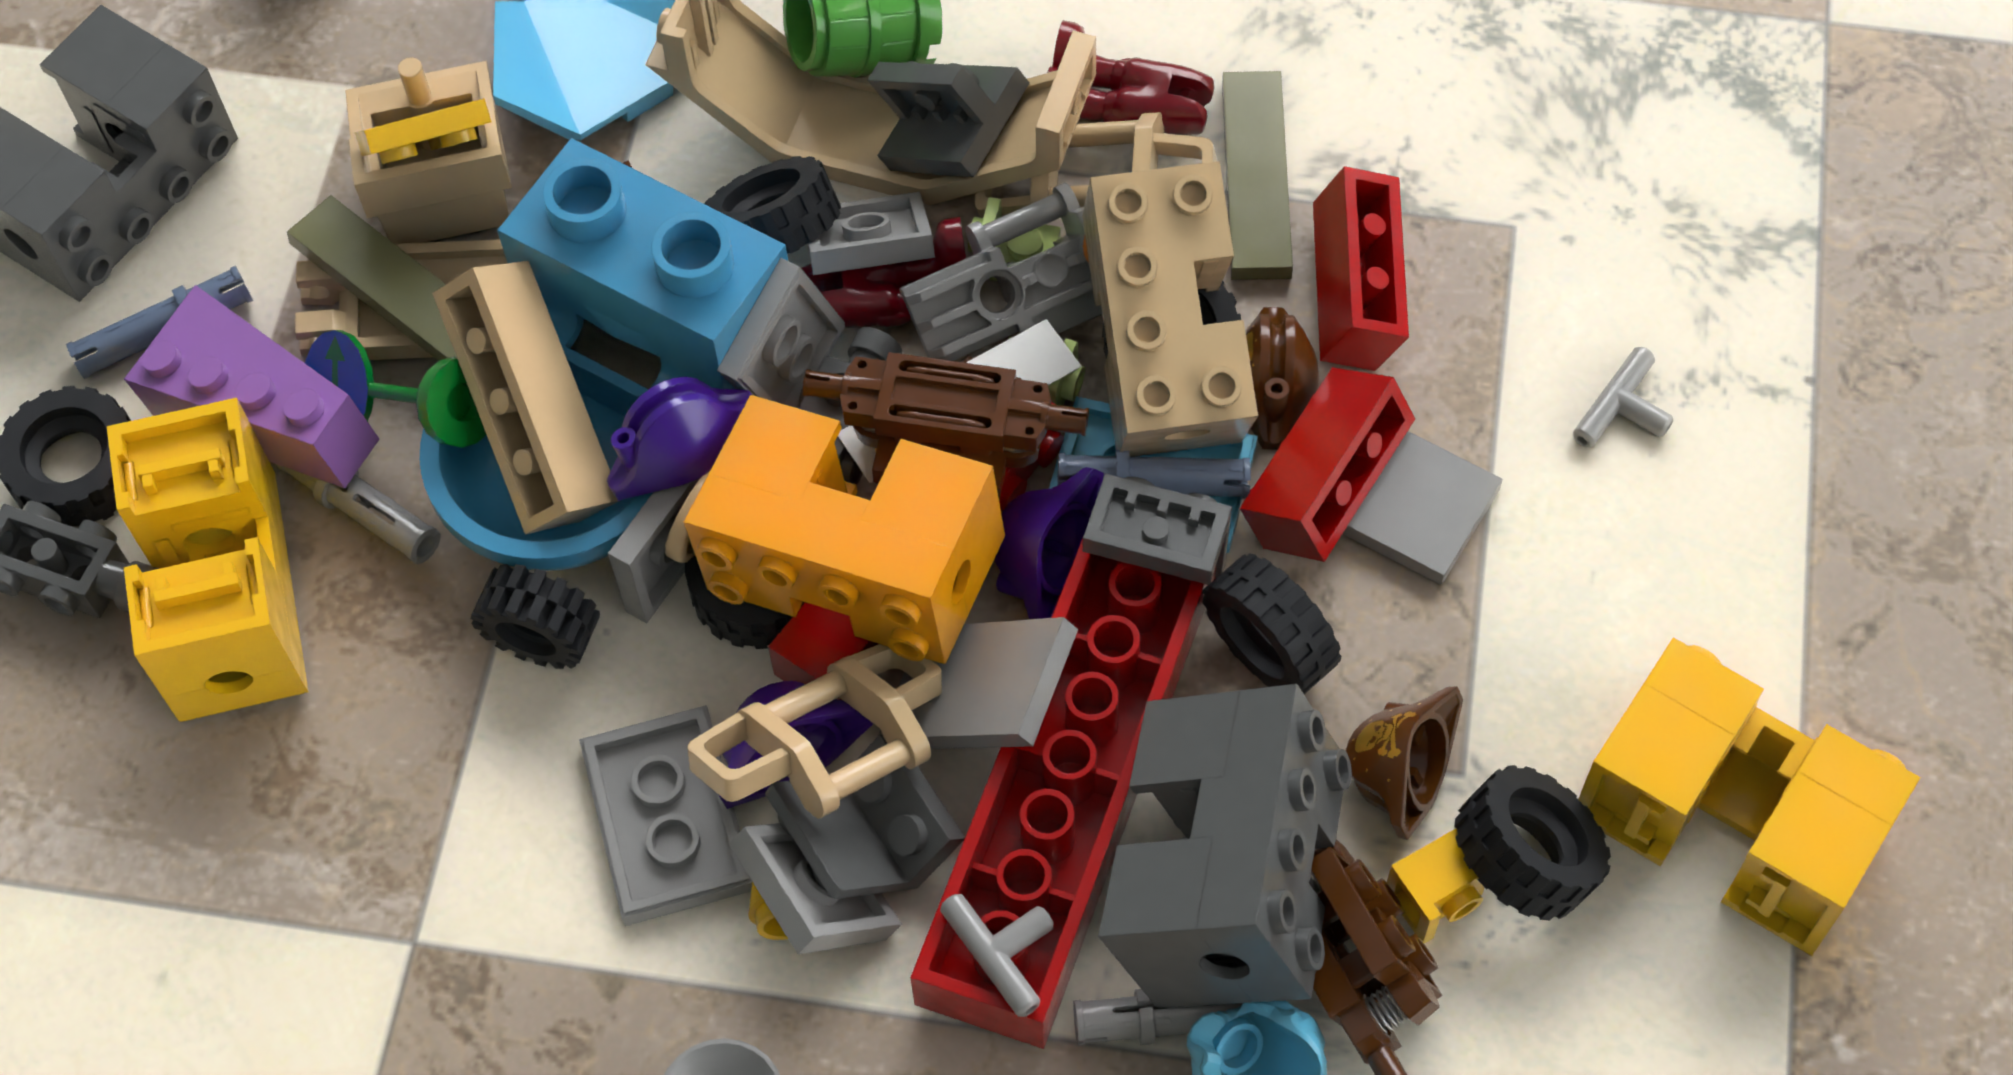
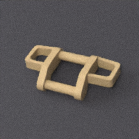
[974,112,1217,218]
[687,644,942,819]

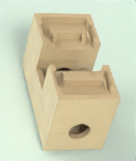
[1082,161,1258,457]

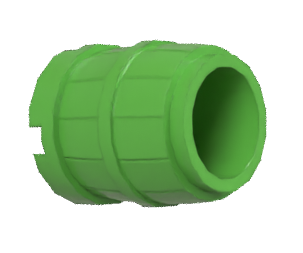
[783,0,942,78]

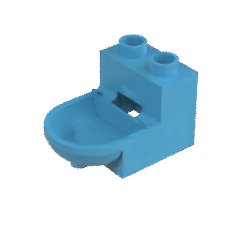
[419,138,788,571]

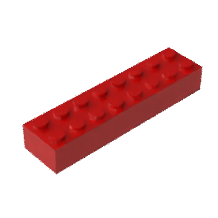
[910,539,1216,1049]

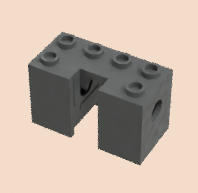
[0,5,238,302]
[1098,684,1352,1008]

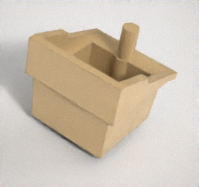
[345,57,512,244]

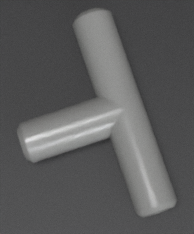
[1573,347,1673,447]
[940,894,1053,1017]

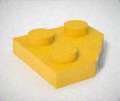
[355,98,491,164]

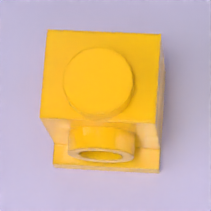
[1387,828,1484,944]

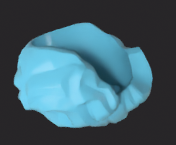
[1187,1000,1327,1075]

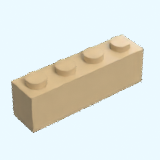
[432,261,618,535]

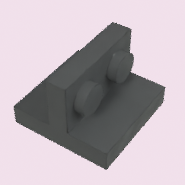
[867,61,1030,177]

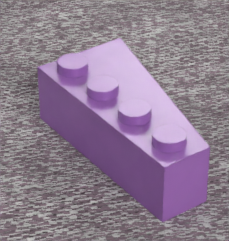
[124,285,379,488]

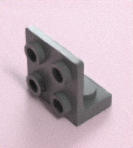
[1082,473,1232,585]
[765,735,965,899]

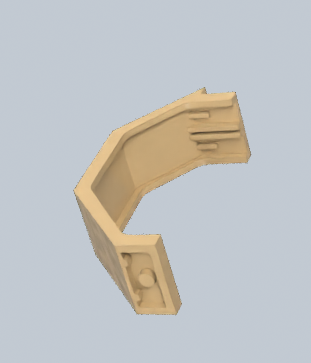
[645,0,1096,205]

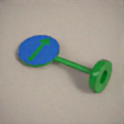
[305,330,487,448]

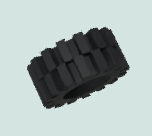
[470,564,600,669]

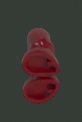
[1047,20,1215,135]
[801,217,966,328]

